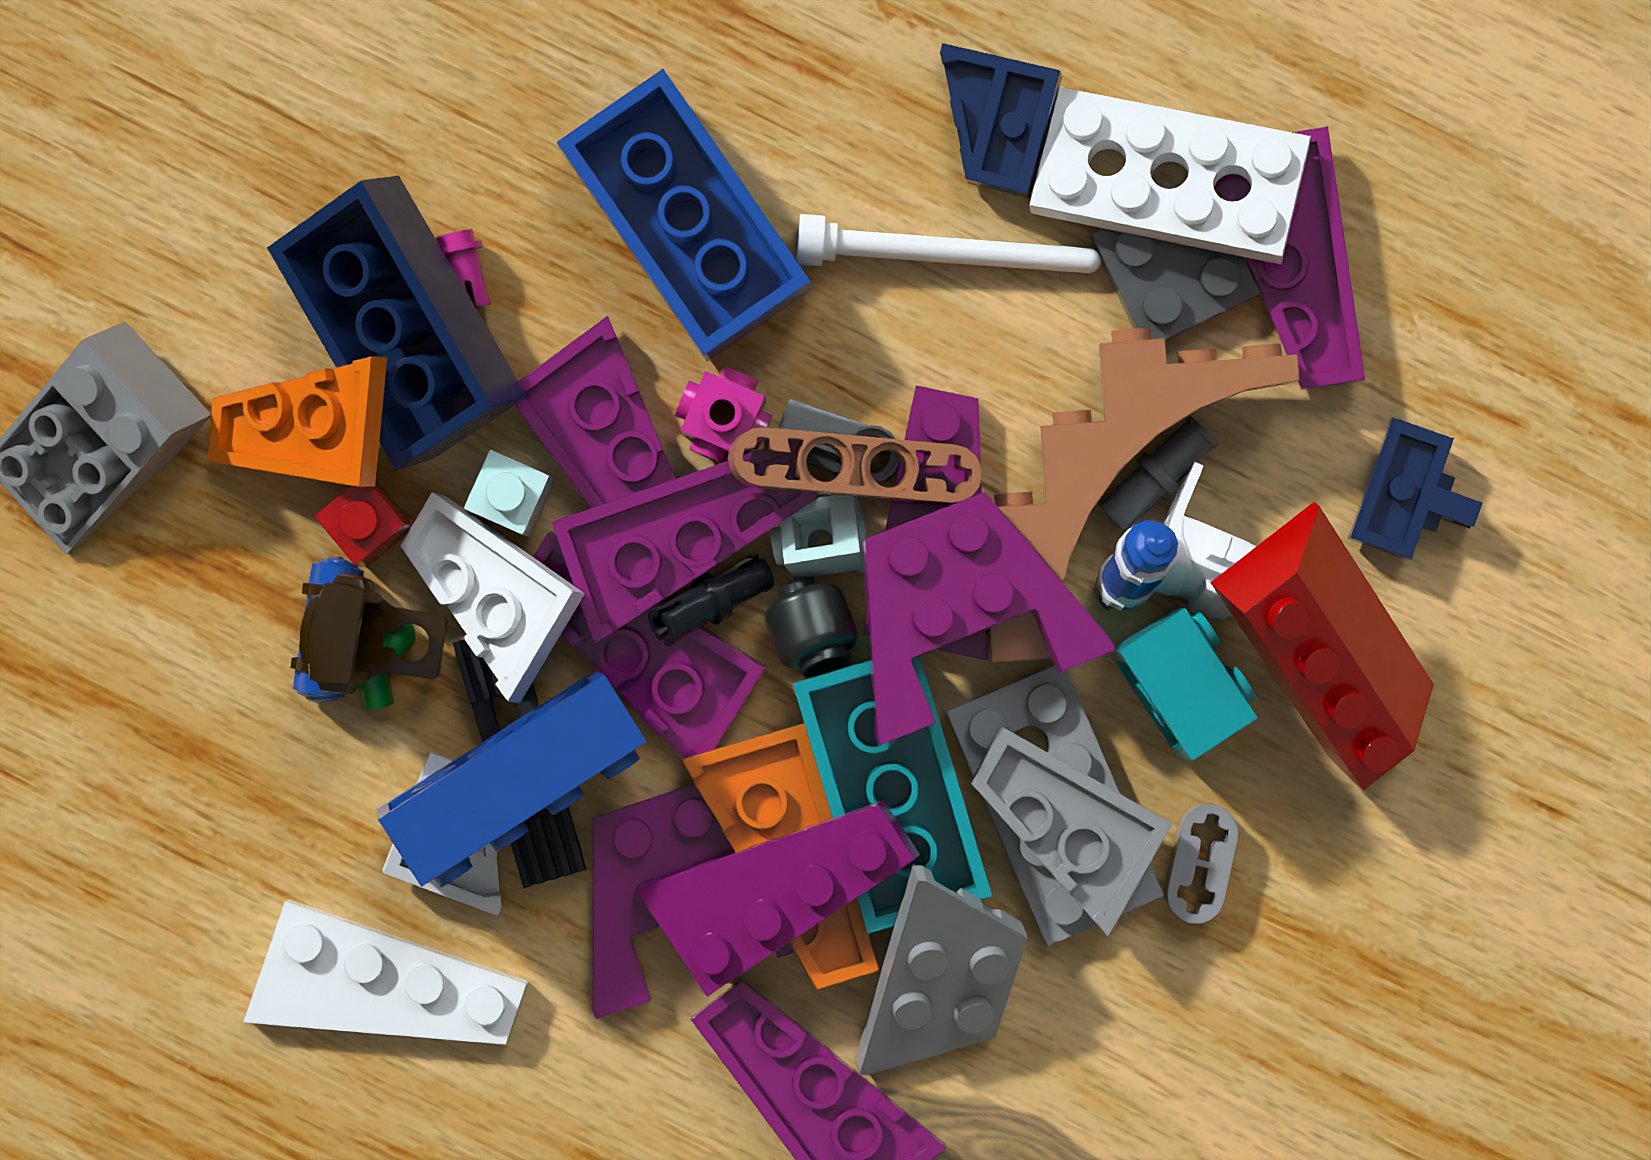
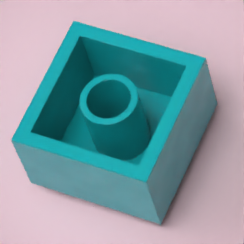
[1109,608,1258,761]

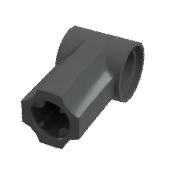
[779,399,900,485]

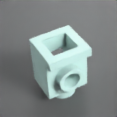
[771,495,868,580]

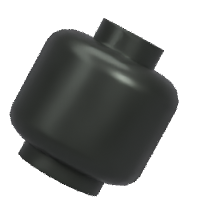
[765,577,858,677]

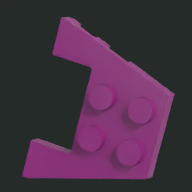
[862,492,1116,746]
[593,783,794,1019]

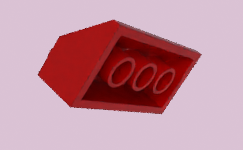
[1210,502,1434,790]

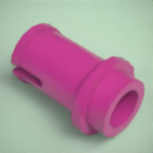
[435,229,491,308]

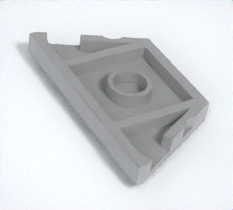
[855,865,1028,1075]

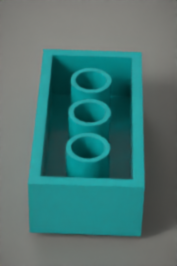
[793,656,992,934]

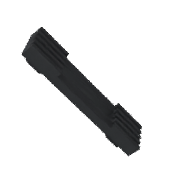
[452,639,587,888]

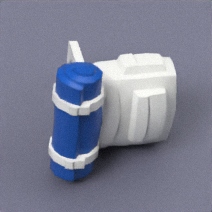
[1095,462,1256,620]

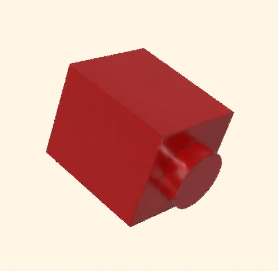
[314,480,413,568]

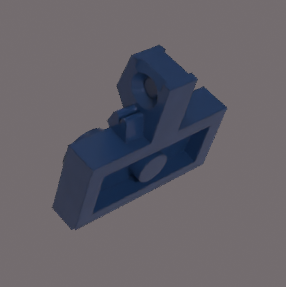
[1348,418,1483,560]

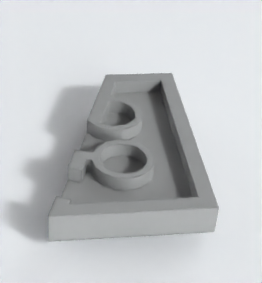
[970,727,1172,937]

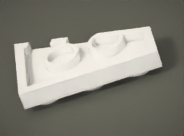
[400,492,585,703]

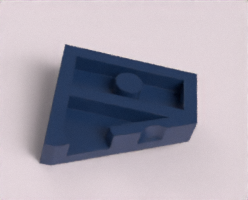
[940,43,1063,198]

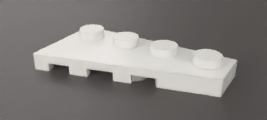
[243,899,529,1045]

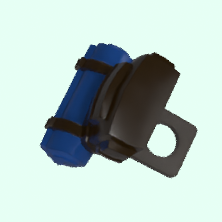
[290,557,448,704]

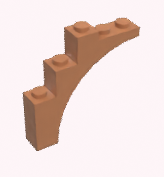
[990,328,1299,663]

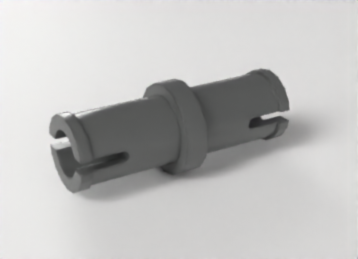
[1098,416,1218,532]

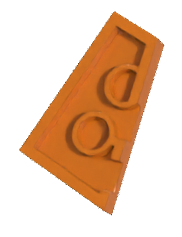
[207,356,387,487]

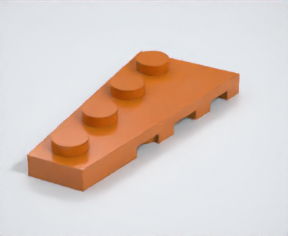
[681,723,879,990]

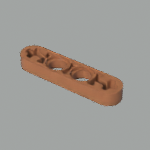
[728,427,982,505]

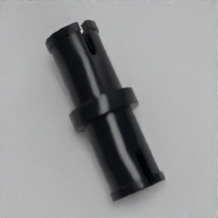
[648,553,774,646]

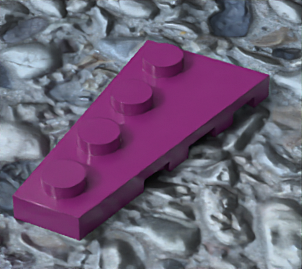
[1216,126,1365,391]
[552,441,818,644]
[636,800,920,996]
[690,978,947,1160]

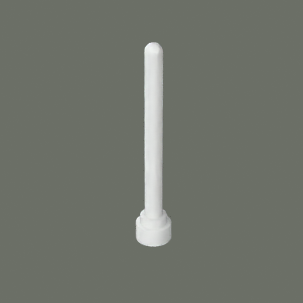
[796,214,1101,273]

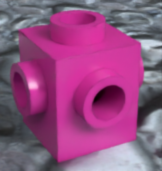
[675,367,773,463]

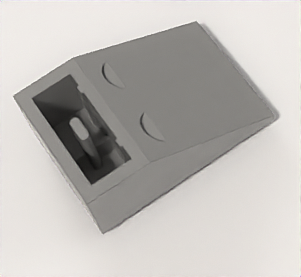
[0,322,212,555]

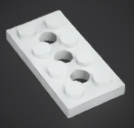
[1030,87,1311,264]

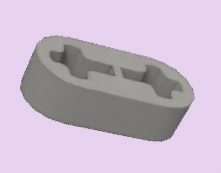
[1164,803,1238,924]

